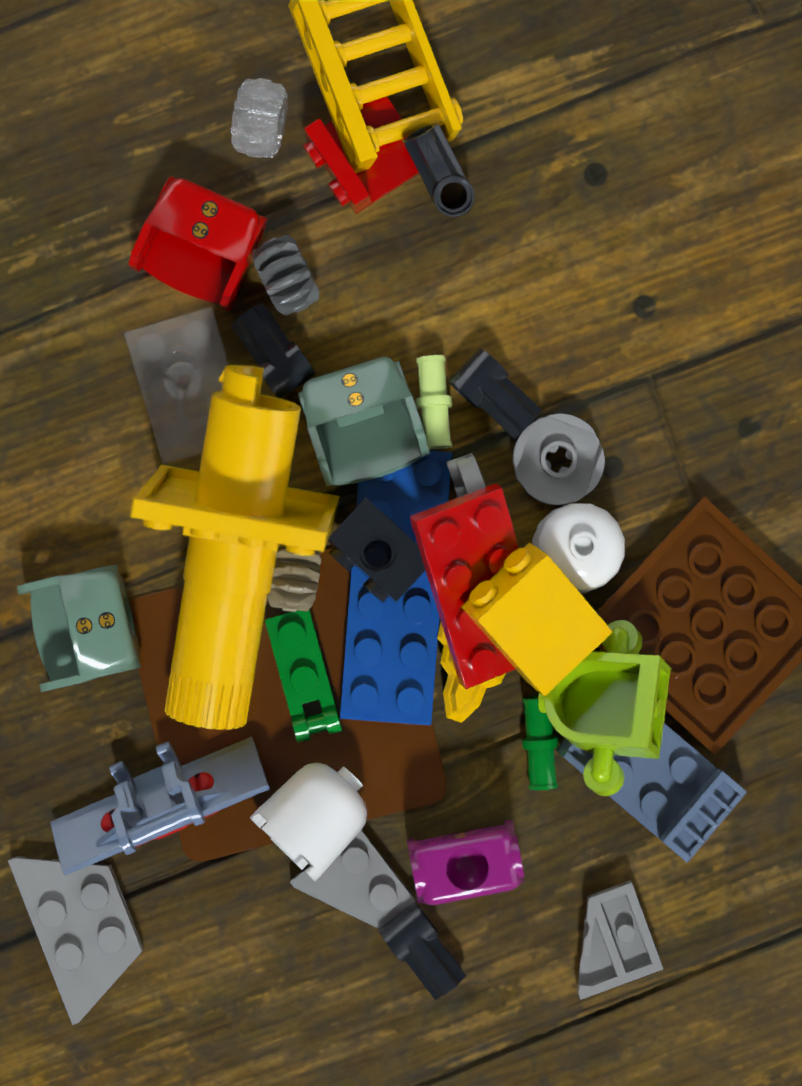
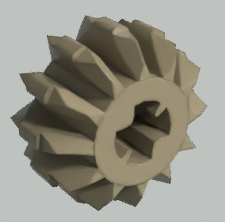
[267,544,322,612]

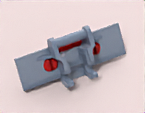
[50,736,270,876]

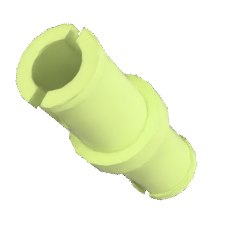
[416,355,452,450]

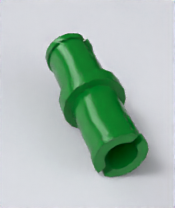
[522,696,558,790]

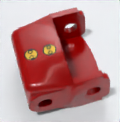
[128,176,268,312]

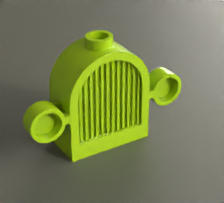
[538,620,671,796]

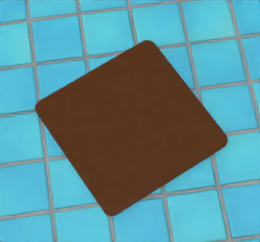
[129,548,447,862]

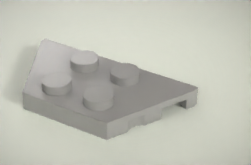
[8,856,144,1025]

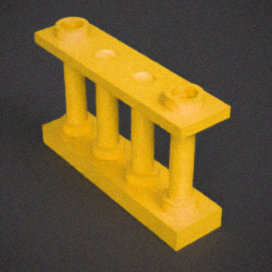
[288,0,463,173]

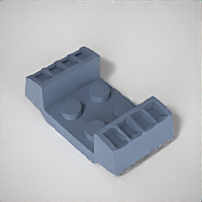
[556,723,747,863]

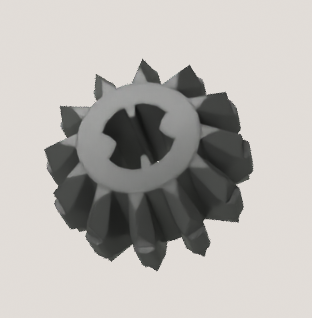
[252,234,320,316]

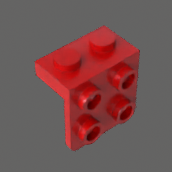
[302,96,419,215]

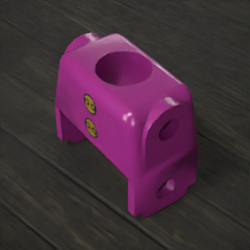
[407,819,525,905]

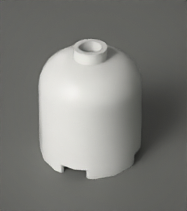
[532,503,625,593]
[250,763,367,881]

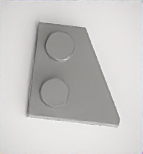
[290,829,415,929]
[577,880,663,1000]

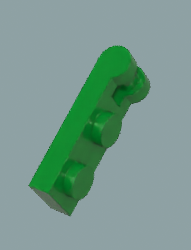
[265,609,342,743]

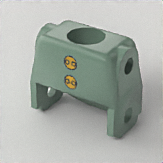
[298,357,430,487]
[17,565,141,692]

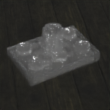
[124,307,229,464]

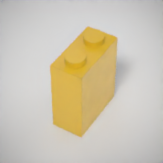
[461,542,612,697]

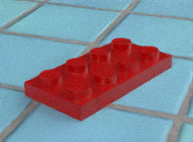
[410,484,519,689]

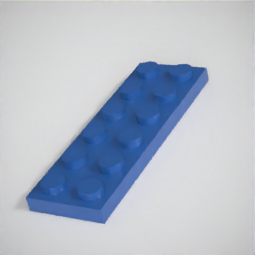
[340,451,452,725]

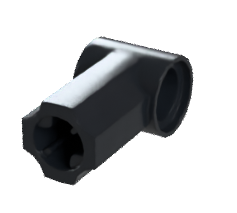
[402,122,475,217]
[230,303,316,399]
[448,348,542,440]
[378,902,466,1000]

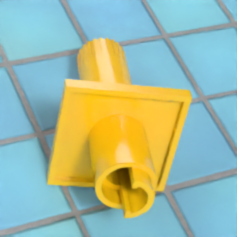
[131,365,340,730]

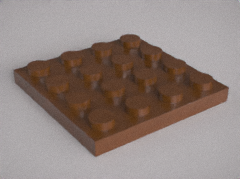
[596,496,802,755]

